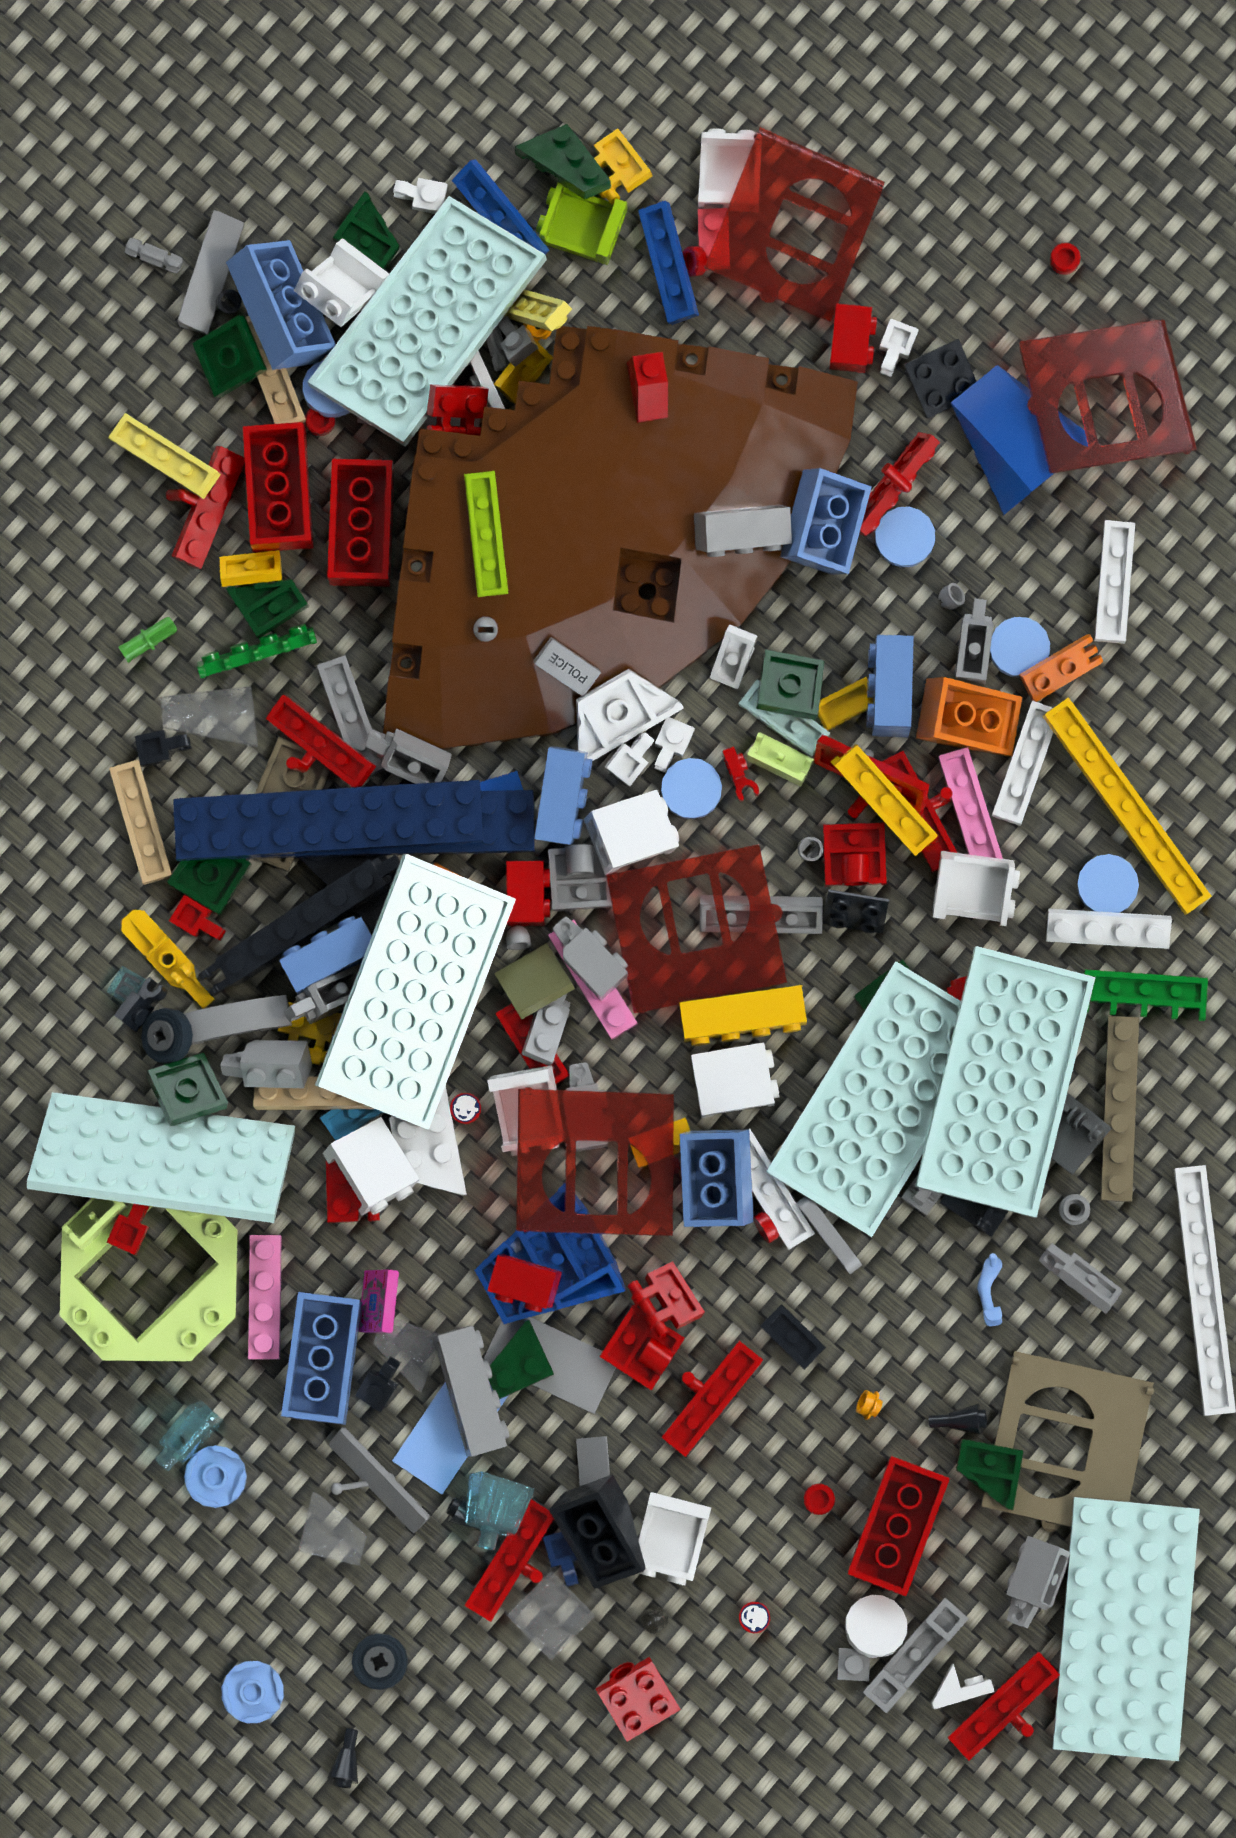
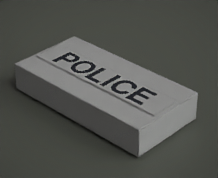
[533,637,601,697]

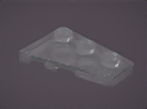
[160,686,258,748]

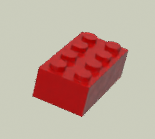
[243,422,314,553]
[327,459,395,587]
[846,1456,950,1597]

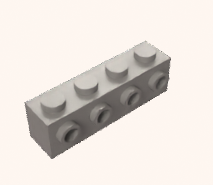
[433,1326,509,1457]

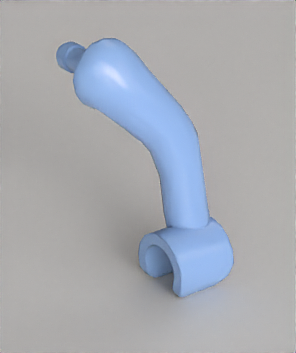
[977,1253,1002,1327]

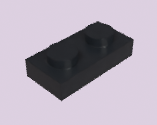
[760,1304,826,1370]

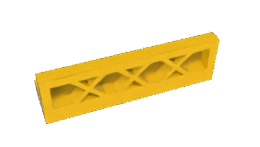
[831,744,938,856]

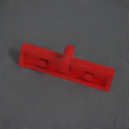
[859,432,940,536]
[166,446,245,569]
[265,694,376,788]
[814,734,930,818]
[881,751,957,873]
[661,1340,763,1457]
[464,1499,554,1622]
[947,1651,1060,1761]

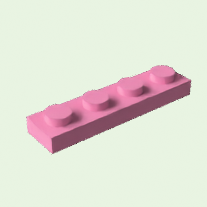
[938,747,1003,859]
[548,919,638,1040]
[248,1235,282,1360]

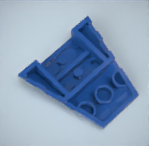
[950,365,1097,516]
[474,1182,626,1324]

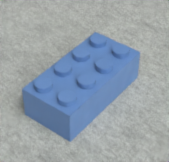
[226,240,336,370]
[281,1292,362,1425]

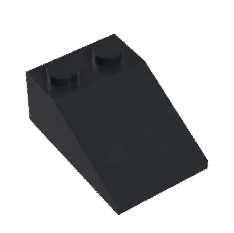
[549,1474,646,1589]

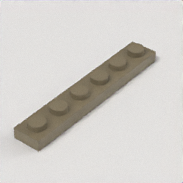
[1100,1016,1139,1202]

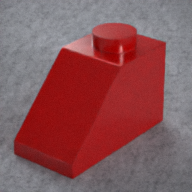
[626,352,668,423]

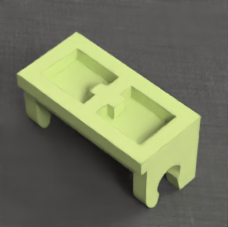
[747,732,814,787]

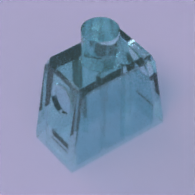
[155,1400,224,1471]
[465,1471,534,1550]

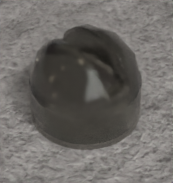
[641,1607,669,1634]

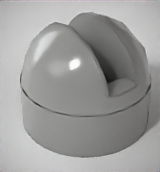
[938,583,965,610]
[473,617,498,642]
[797,837,823,861]
[506,925,531,950]

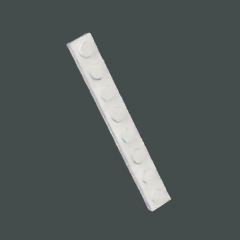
[1174,1165,1236,1416]

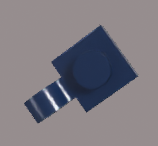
[543,1532,579,1587]

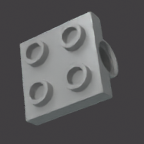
[548,844,613,911]

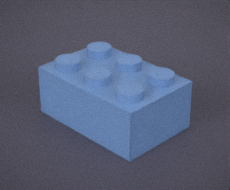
[780,468,872,575]
[866,635,914,737]
[534,746,592,845]
[279,916,372,995]
[680,1129,753,1227]

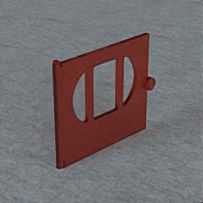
[704,127,885,322]
[1018,320,1197,474]
[606,844,787,1014]
[516,1087,681,1236]

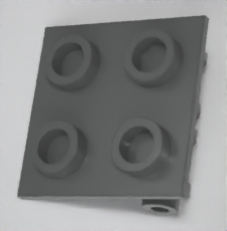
[1051,1093,1112,1175]

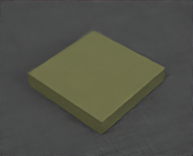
[494,943,575,1019]

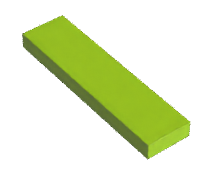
[464,471,508,597]

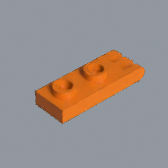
[1019,634,1103,702]

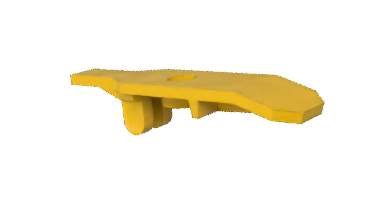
[121,910,215,1009]

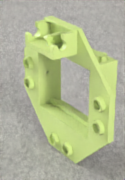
[60,1198,238,1361]

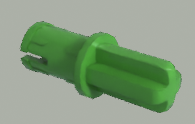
[118,617,177,663]

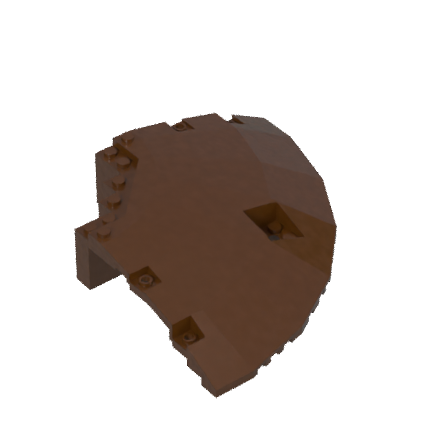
[383,326,858,750]

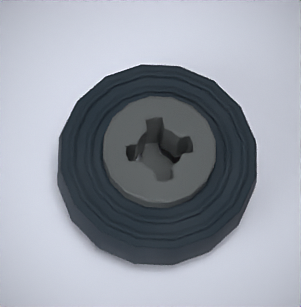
[141,1008,193,1063]
[352,1633,408,1690]

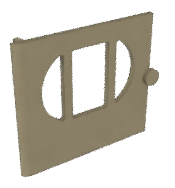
[981,1351,1154,1532]

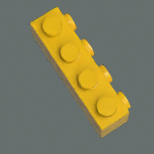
[679,985,807,1046]

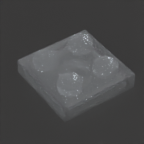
[507,1571,596,1660]

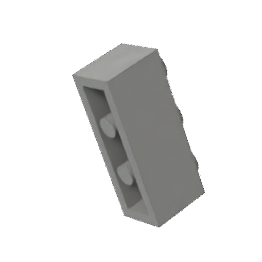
[694,505,792,557]

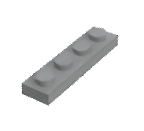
[317,655,385,775]

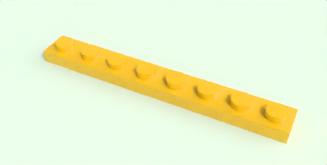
[1042,697,1212,915]

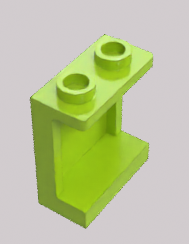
[536,183,627,265]

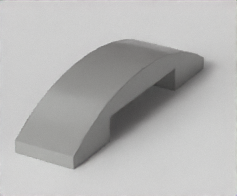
[184,995,292,1045]
[863,1598,969,1713]

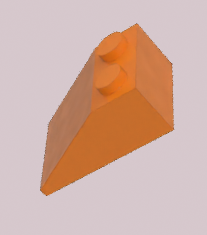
[916,677,1022,757]

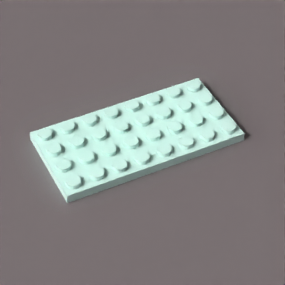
[308,196,547,447]
[315,854,516,1129]
[915,946,1095,1218]
[766,961,961,1237]
[27,1092,295,1223]
[1052,1497,1200,1761]

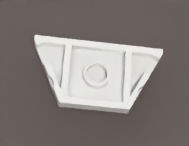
[576,669,684,761]
[389,1085,467,1196]

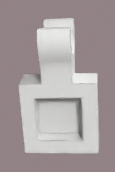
[393,178,448,214]
[879,319,919,377]
[654,717,695,773]
[605,732,654,786]

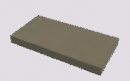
[255,737,331,872]

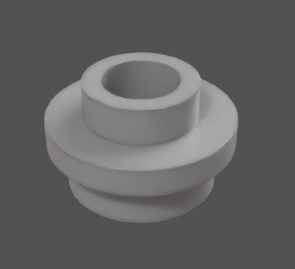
[1059,1194,1090,1225]

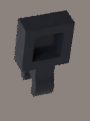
[135,730,192,767]
[114,977,168,1032]
[355,1356,401,1412]

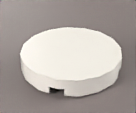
[845,1595,907,1658]

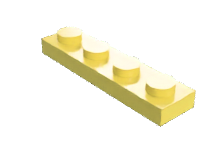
[505,290,572,331]
[108,413,221,499]

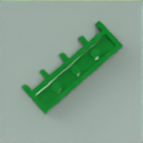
[197,624,317,679]
[1084,970,1208,1021]

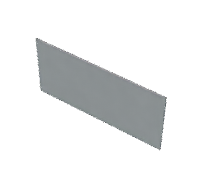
[483,1317,616,1414]

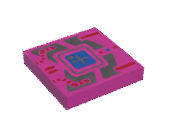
[358,1270,399,1333]

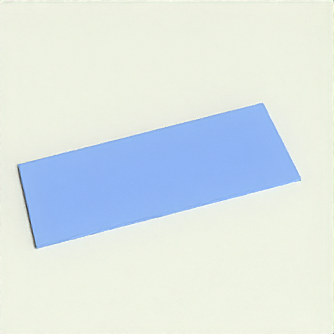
[392,1382,508,1494]

